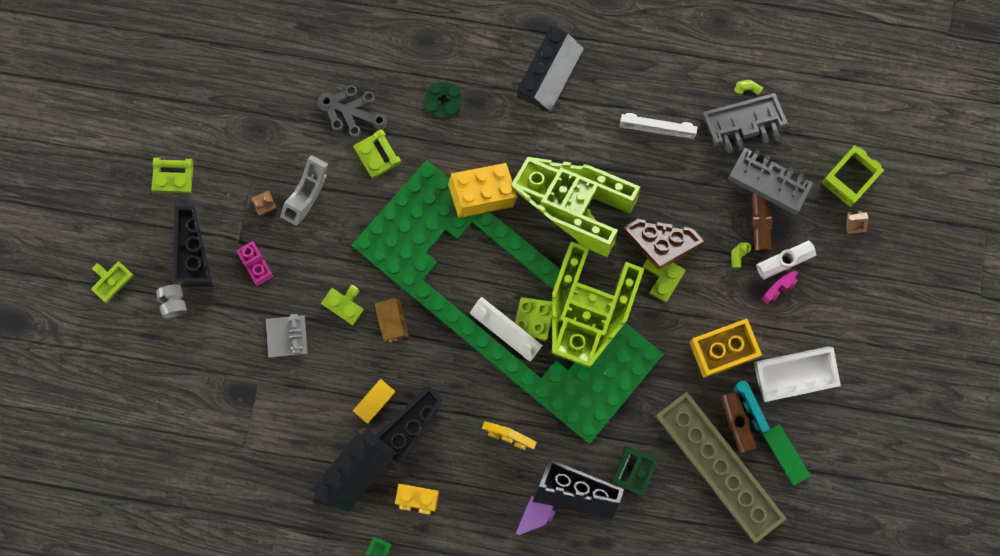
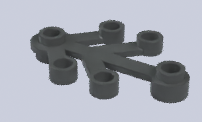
[317,85,388,138]

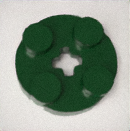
[424,82,462,120]

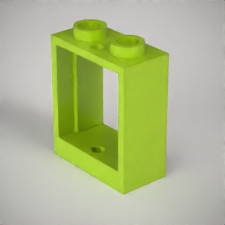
[821,145,884,208]

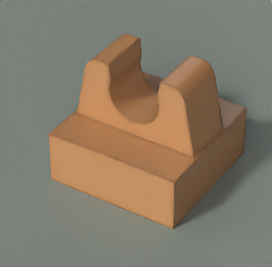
[251,191,277,217]
[846,211,869,234]

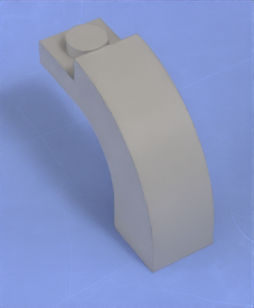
[280,155,328,226]

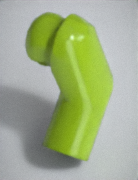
[734,80,763,96]
[731,242,751,269]

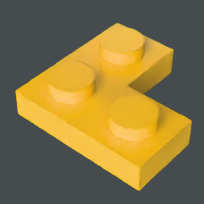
[482,421,537,450]

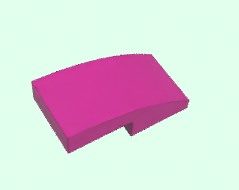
[236,241,274,286]
[761,271,798,304]

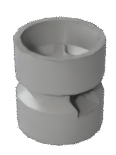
[156,284,187,318]

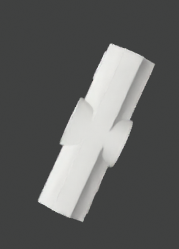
[756,241,816,280]

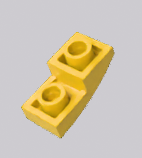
[353,379,395,424]

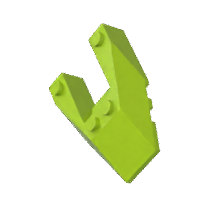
[511,157,640,257]
[552,242,644,368]

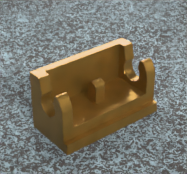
[375,298,409,342]

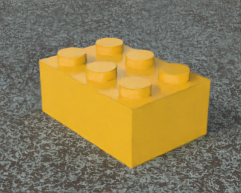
[448,163,517,218]
[689,319,762,378]

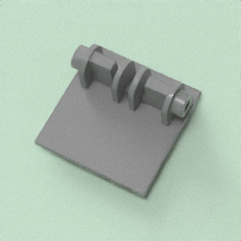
[266,314,308,358]

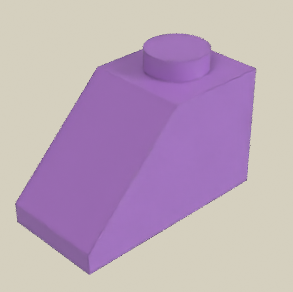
[516,496,555,536]

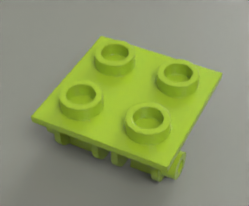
[515,297,552,342]

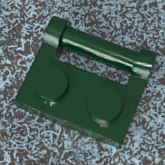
[610,446,658,497]

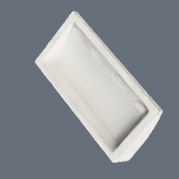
[754,346,841,402]

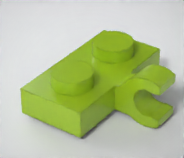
[91,261,134,303]
[321,285,364,326]

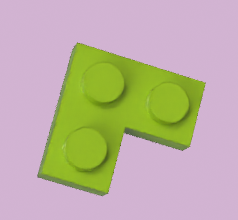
[642,259,686,304]

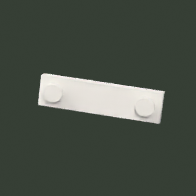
[619,113,698,139]
[470,297,543,361]

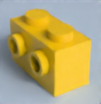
[395,484,439,515]

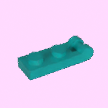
[734,381,770,434]

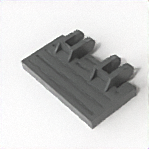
[703,93,788,154]
[728,147,813,215]

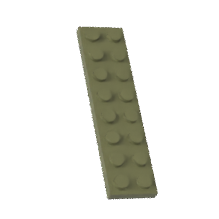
[655,392,787,544]

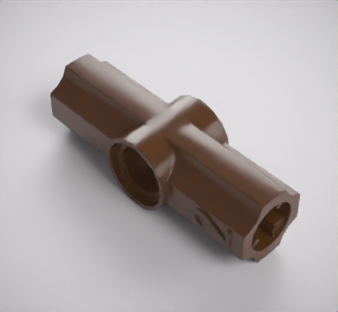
[750,194,772,253]
[720,392,757,454]

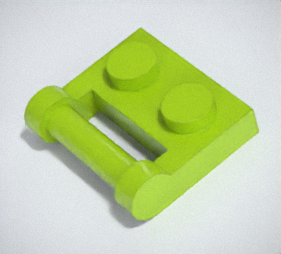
[353,129,402,179]
[151,158,193,194]

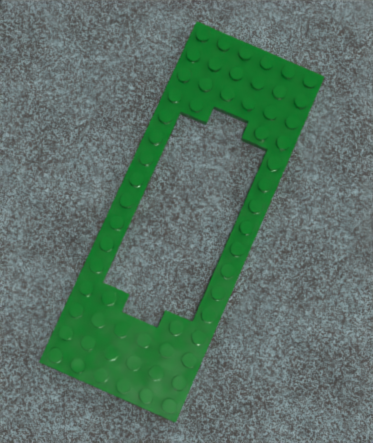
[351,160,664,444]

